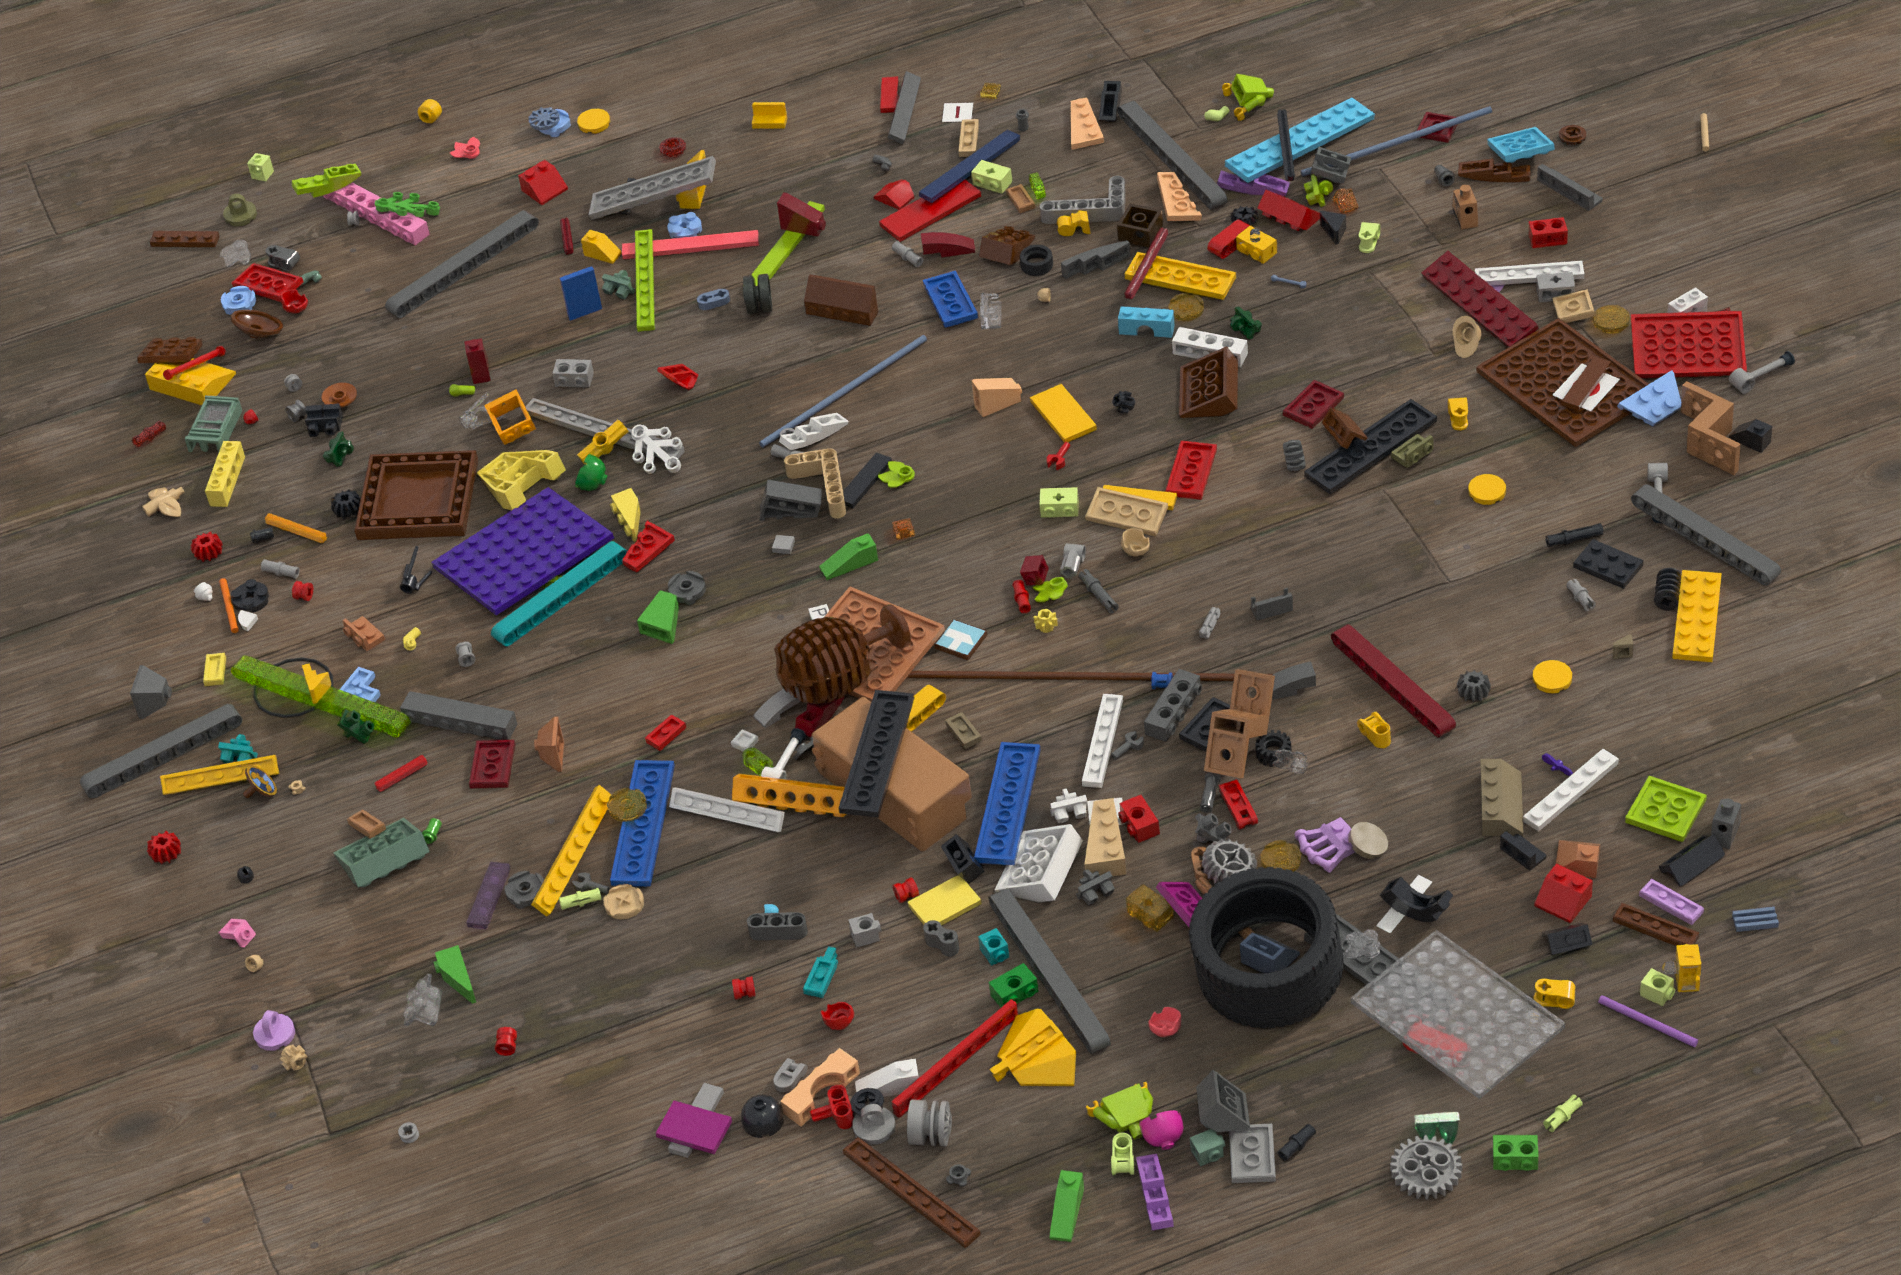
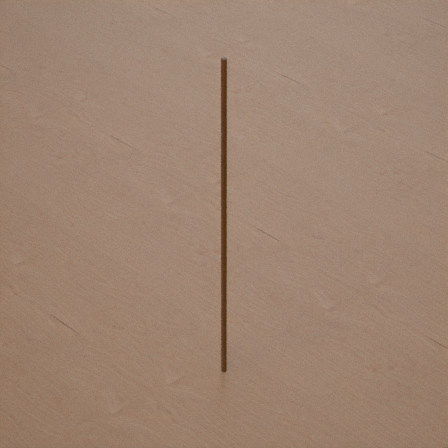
[907,671,1273,681]

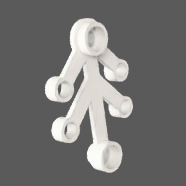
[631,425,683,474]

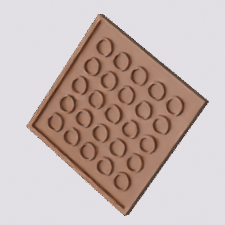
[824,587,945,702]

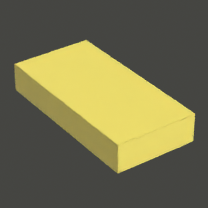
[203,653,226,686]

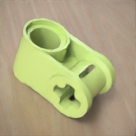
[1359,222,1380,253]
[1111,1133,1134,1175]

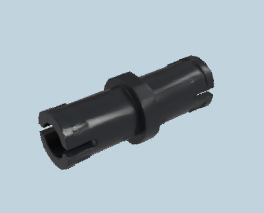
[1277,1124,1316,1161]

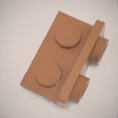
[342,616,385,651]

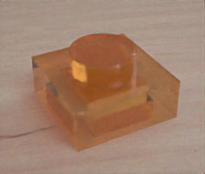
[892,518,915,540]

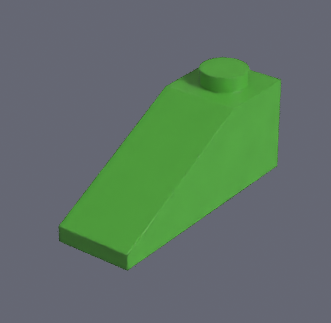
[819,533,878,580]
[433,945,476,1004]
[1049,1170,1084,1242]

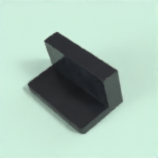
[1500,831,1546,871]
[1542,923,1592,955]

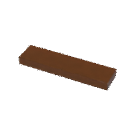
[1562,356,1611,411]
[1613,903,1699,946]

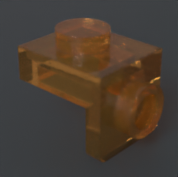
[1332,188,1359,214]

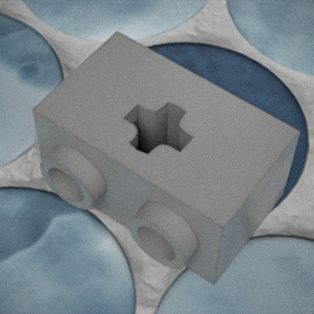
[1536,272,1575,302]

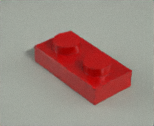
[645,714,686,751]

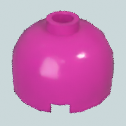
[1139,1110,1184,1150]

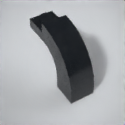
[1379,877,1453,922]

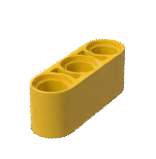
[906,685,946,731]

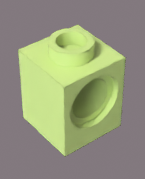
[247,153,274,181]
[1640,968,1675,1006]

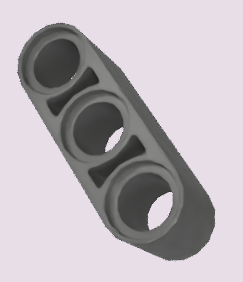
[747,912,808,941]

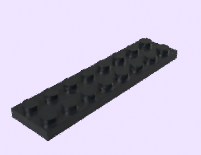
[1304,399,1437,495]
[838,690,914,818]

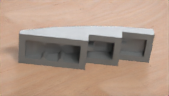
[1061,241,1130,279]

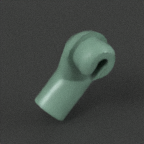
[299,270,322,287]

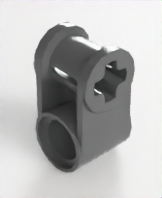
[265,245,300,271]

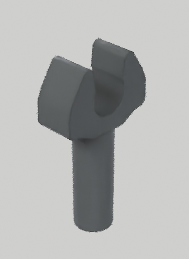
[1111,731,1144,760]
[572,872,610,894]

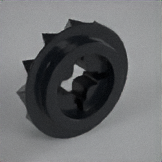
[1231,206,1258,225]
[850,1088,885,1117]

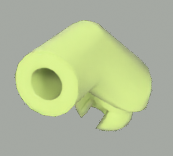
[1204,106,1229,122]

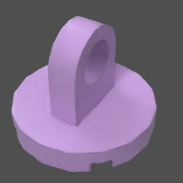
[253,1010,295,1051]

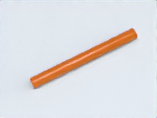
[219,578,239,633]

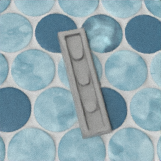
[668,1083,724,1158]

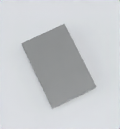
[1229,1123,1276,1183]

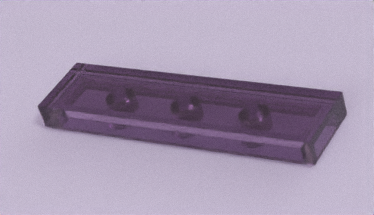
[466,862,511,929]

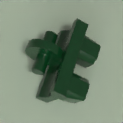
[1230,307,1262,339]
[323,431,354,467]
[337,709,375,744]

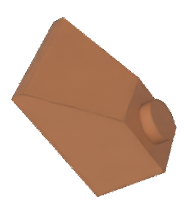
[534,717,564,772]
[1556,840,1601,878]

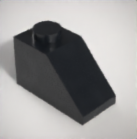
[1729,419,1772,453]

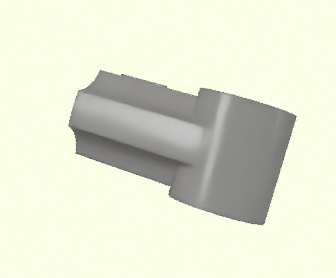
[1060,543,1086,579]

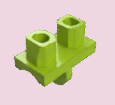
[1304,175,1333,207]

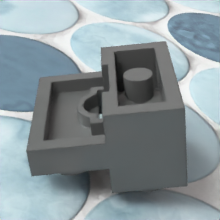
[1310,147,1351,184]

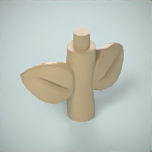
[142,487,185,517]

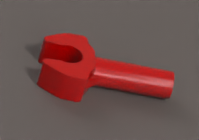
[1047,442,1070,470]

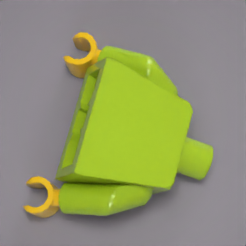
[1222,74,1274,121]
[1086,1082,1153,1139]

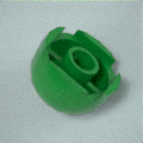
[575,454,608,491]

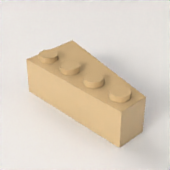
[1085,798,1126,876]

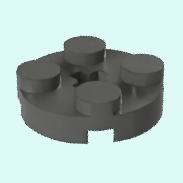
[668,571,706,605]
[505,871,544,909]

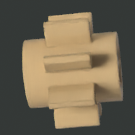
[280,1045,307,1071]

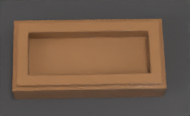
[1006,184,1035,213]
[347,810,386,839]

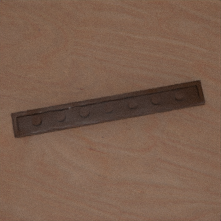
[843,1137,981,1249]

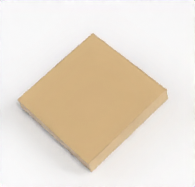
[1552,289,1595,323]

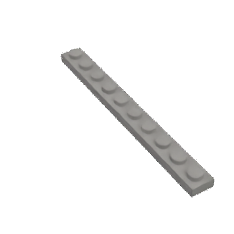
[526,398,685,459]

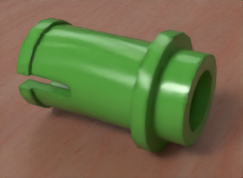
[422,818,442,844]

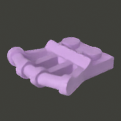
[1295,817,1355,873]

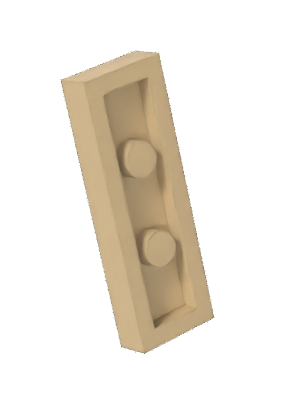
[959,119,979,157]

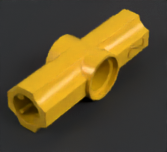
[577,420,629,464]

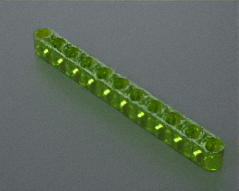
[231,655,411,737]

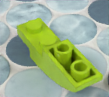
[292,164,361,198]

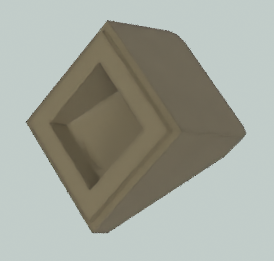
[1612,634,1633,659]

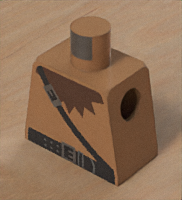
[1452,185,1478,230]

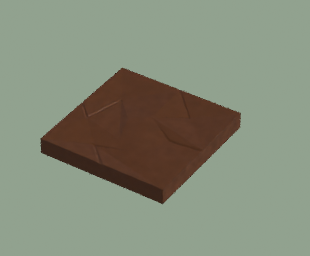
[354,450,478,540]

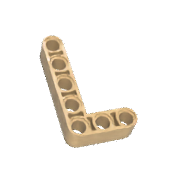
[784,448,846,518]

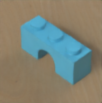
[1118,307,1175,338]

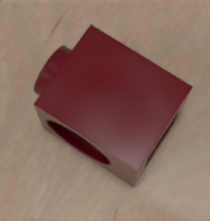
[1020,555,1049,586]

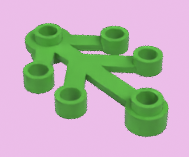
[374,192,440,217]

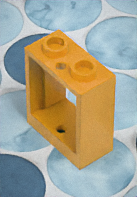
[484,390,536,445]

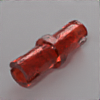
[132,420,166,447]

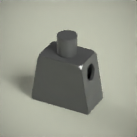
[1711,798,1741,849]

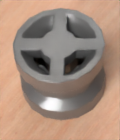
[285,400,307,422]

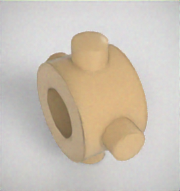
[289,780,305,795]

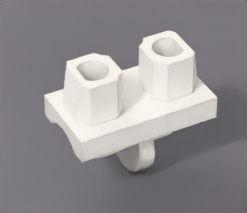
[1050,789,1087,823]

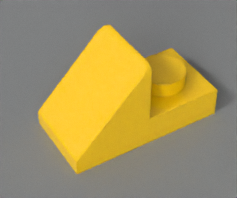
[302,664,331,704]

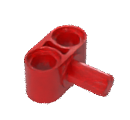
[810,1085,854,1129]

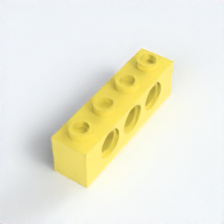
[205,441,245,507]

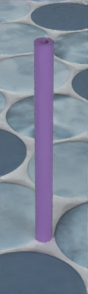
[1598,995,1698,1047]

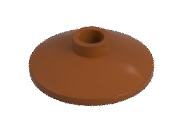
[322,383,357,407]

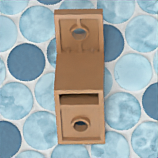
[1681,381,1740,475]
[1204,669,1275,778]

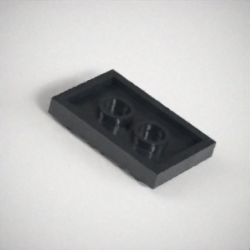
[1573,539,1644,589]

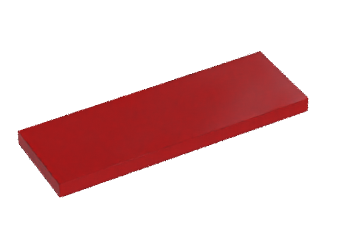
[879,180,981,242]

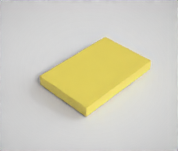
[908,875,982,925]

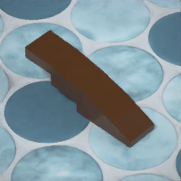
[1458,158,1531,183]

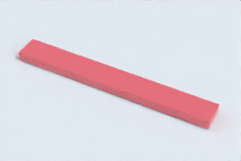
[622,230,759,259]

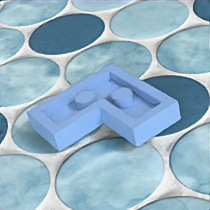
[337,667,381,708]

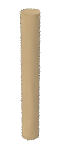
[1700,113,1709,152]

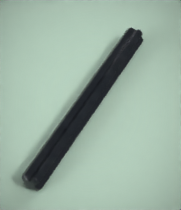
[1277,109,1295,181]

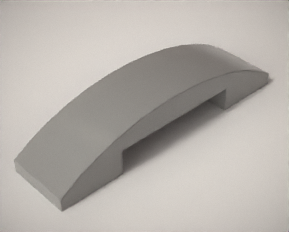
[753,689,801,728]

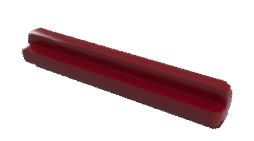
[560,218,574,255]

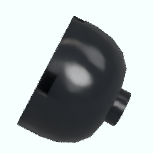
[741,1094,784,1138]

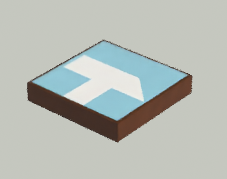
[935,619,987,661]

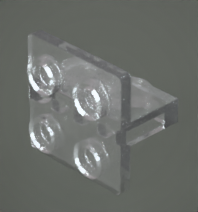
[403,973,443,1026]

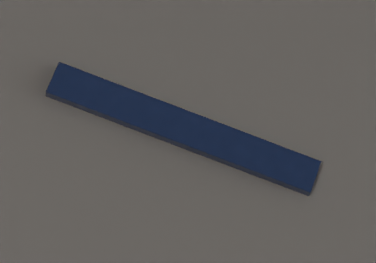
[919,129,1020,203]

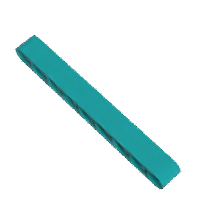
[491,541,628,647]

